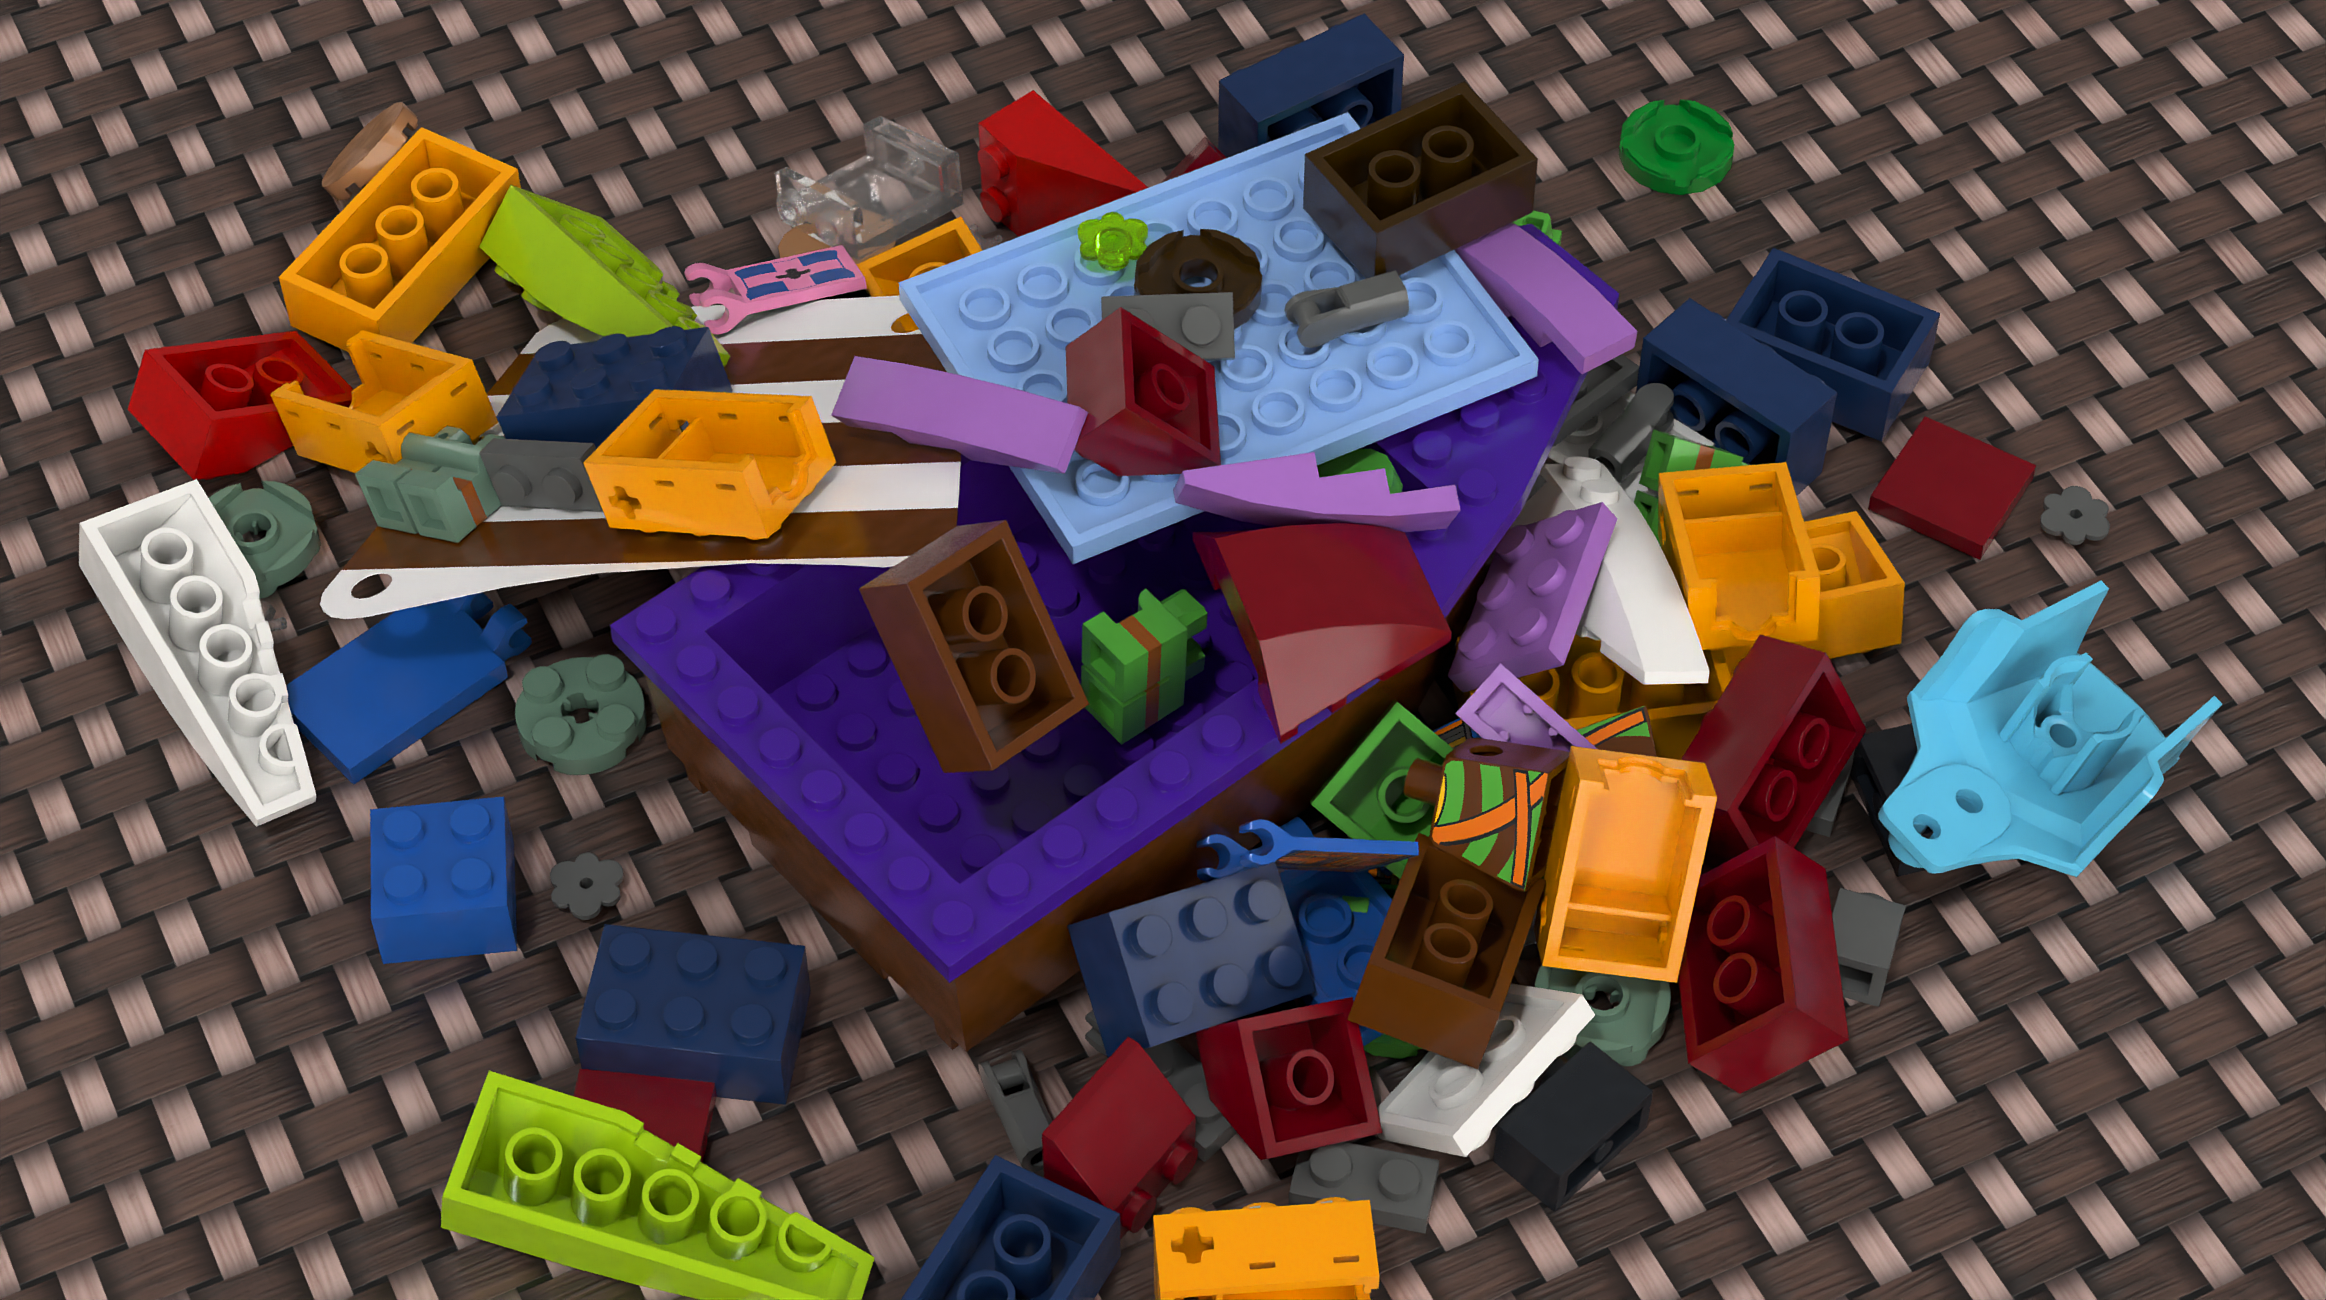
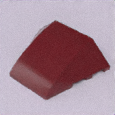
[1193,523,1452,744]

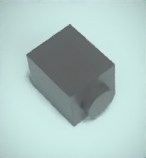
[1832,888,1906,1007]

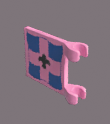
[684,245,867,334]

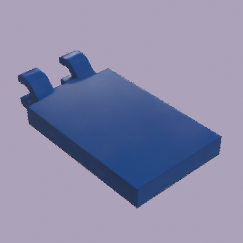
[286,592,532,785]
[1234,817,1392,1046]

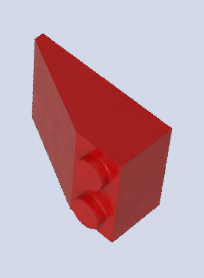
[978,90,1148,237]
[127,331,354,480]

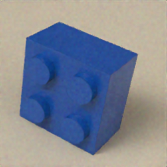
[370,796,517,964]

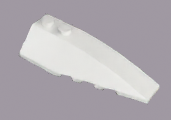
[1508,457,1709,685]
[79,479,316,827]

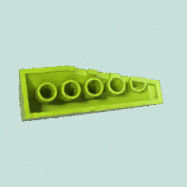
[479,185,730,367]
[441,1071,875,1300]

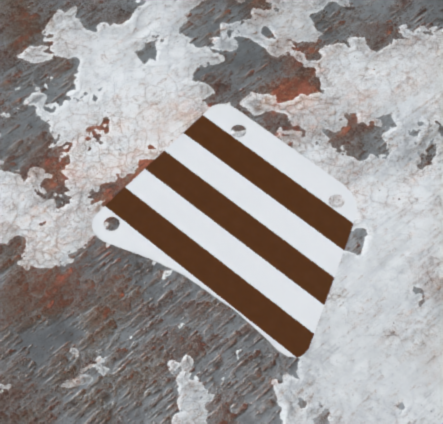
[320,295,961,619]

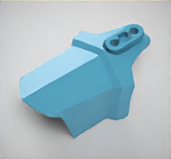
[1878,580,2222,877]

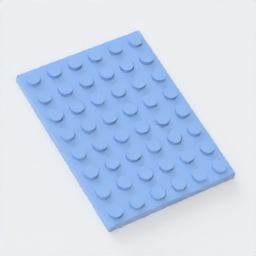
[898,112,1539,564]

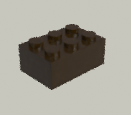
[1303,81,1538,279]

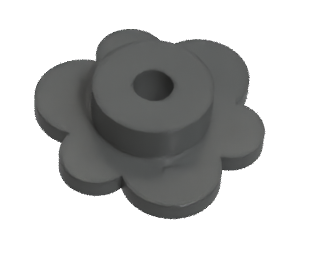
[2040,486,2110,545]
[550,852,624,920]

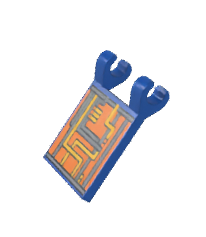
[1197,819,1419,882]

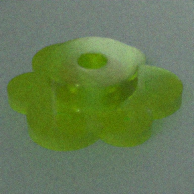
[1077,212,1148,271]

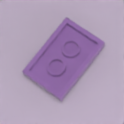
[1448,502,1618,692]

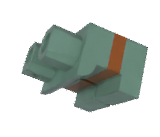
[355,426,505,543]

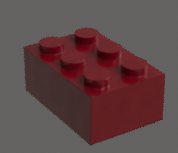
[1681,634,1867,868]
[1678,836,1849,1094]

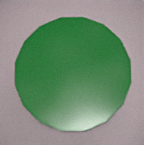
[1618,99,1735,195]

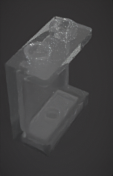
[775,116,964,261]

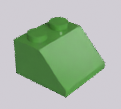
[1310,699,1454,879]

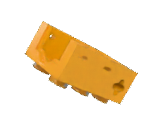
[270,330,498,473]
[583,389,836,540]
[1658,462,1821,651]
[1534,746,1717,983]
[1153,1197,1379,1300]

